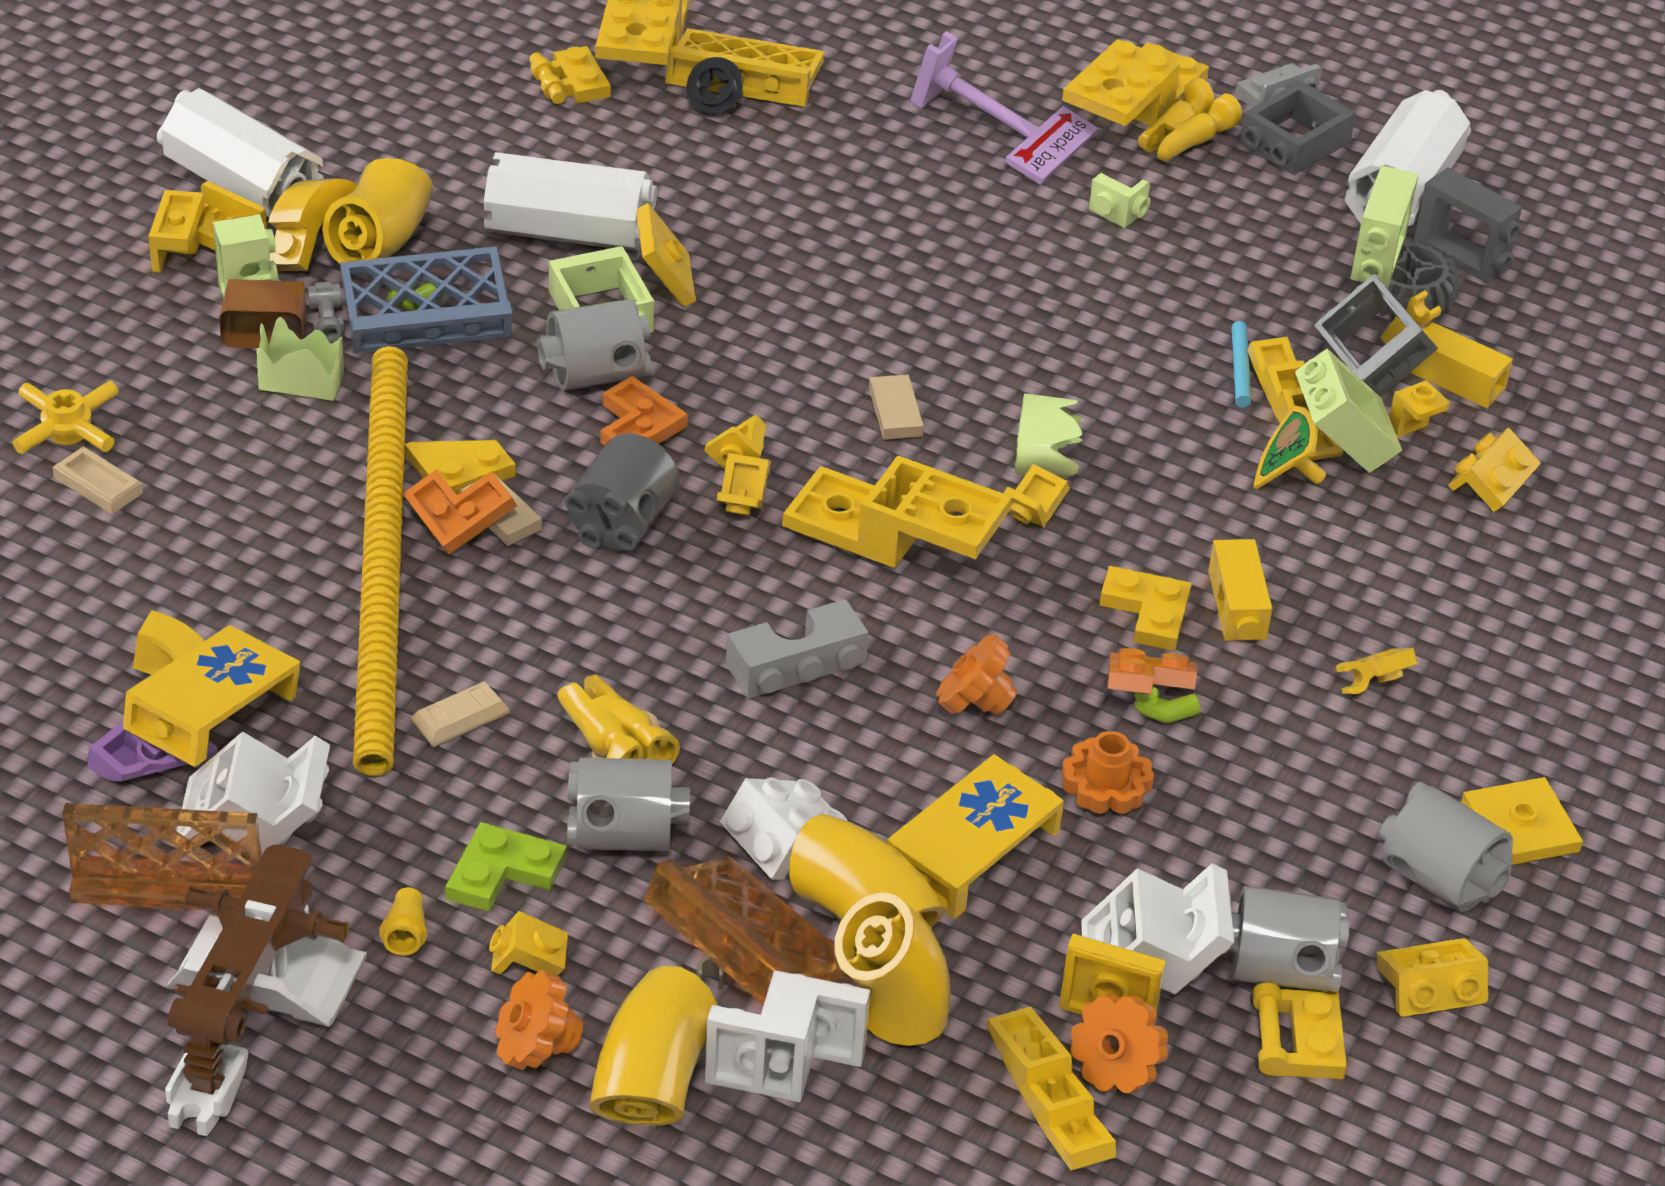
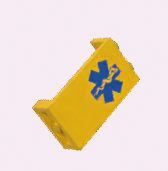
[123,625,301,767]
[886,754,1064,920]

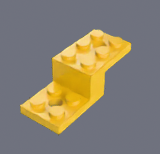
[595,0,691,65]
[1062,39,1209,126]
[782,456,1012,568]

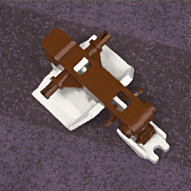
[165,845,367,1136]

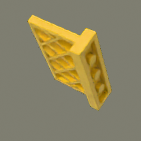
[665,28,825,107]

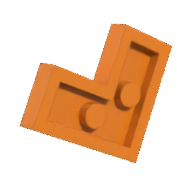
[600,376,688,446]
[402,469,517,555]
[1107,648,1197,694]

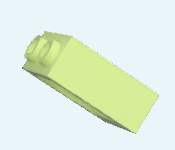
[1350,165,1419,288]
[549,246,654,333]
[1295,349,1402,473]

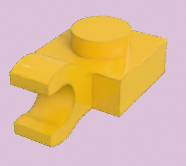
[1380,290,1441,344]
[1336,648,1418,694]

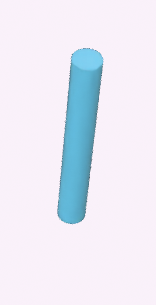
[1232,321,1251,408]

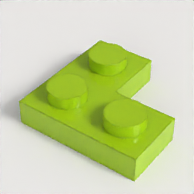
[445,822,567,911]

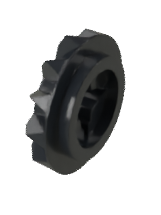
[686,57,744,115]

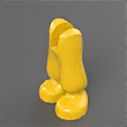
[1138,78,1242,162]
[557,674,680,764]

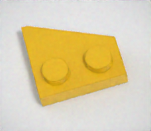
[405,440,516,495]

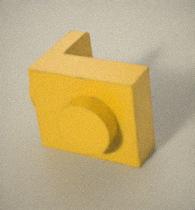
[1389,380,1449,438]
[705,415,767,469]
[717,453,771,515]
[1003,464,1070,528]
[489,911,568,976]

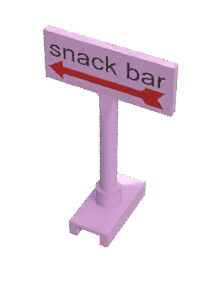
[910,31,1099,185]

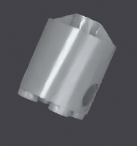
[537,299,652,391]
[567,758,690,851]
[1379,782,1513,912]
[1228,886,1350,992]

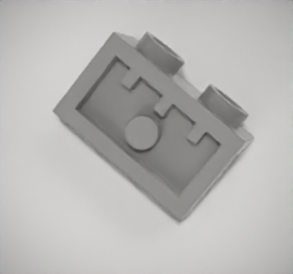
[1235,63,1322,108]

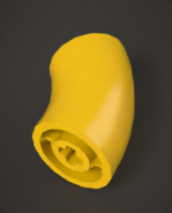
[322,158,433,264]
[789,814,945,928]
[835,892,951,1046]
[590,965,718,1126]

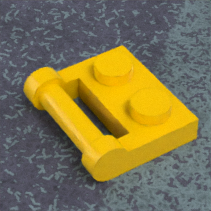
[1252,982,1347,1079]

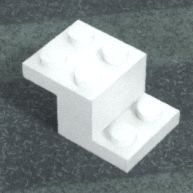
[174,732,330,857]
[1081,863,1234,994]
[705,970,871,1102]

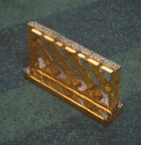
[62,803,262,910]
[644,856,849,1005]

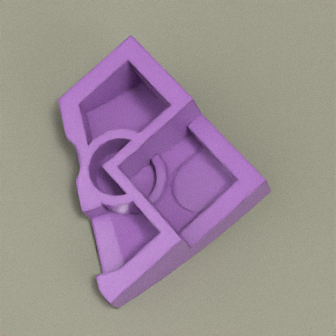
[87,721,217,782]

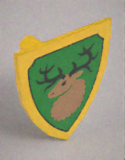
[1253,405,1326,490]

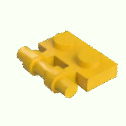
[529,46,611,104]

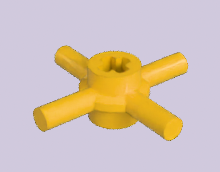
[13,381,119,454]

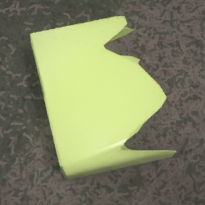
[256,317,344,401]
[1015,393,1084,478]

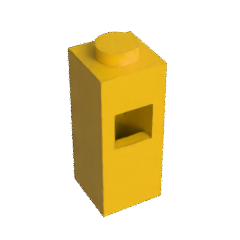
[1410,321,1513,408]
[1208,539,1272,641]

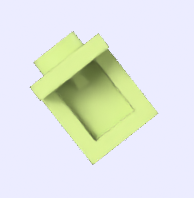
[1089,173,1150,228]

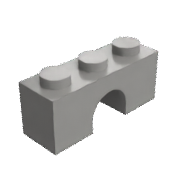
[726,599,869,699]

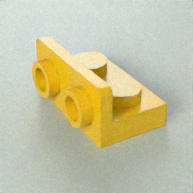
[1377,938,1488,1017]

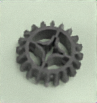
[1355,238,1460,319]

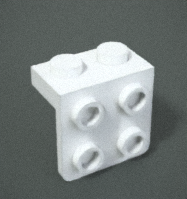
[720,778,847,880]

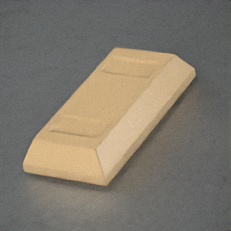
[410,681,510,748]

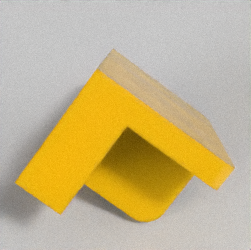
[148,190,204,273]

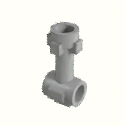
[307,282,344,343]

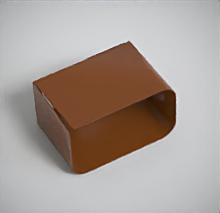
[219,279,306,349]

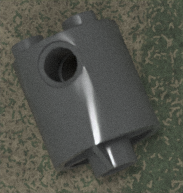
[565,433,679,551]

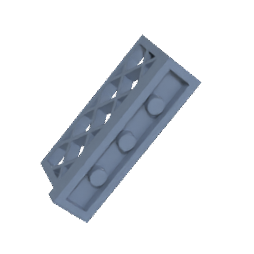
[340,246,512,354]

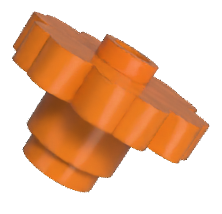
[936,634,1017,716]
[1061,731,1154,814]
[495,970,583,1070]
[1071,994,1168,1093]

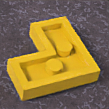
[1099,566,1192,651]

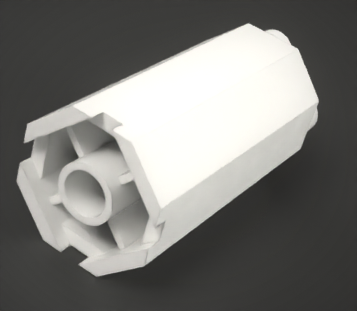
[157,88,324,218]
[1345,90,1471,226]
[484,152,657,252]

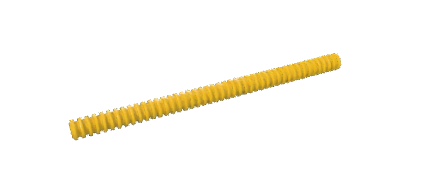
[353,346,408,776]

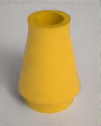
[379,887,427,956]

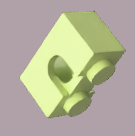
[213,215,278,298]

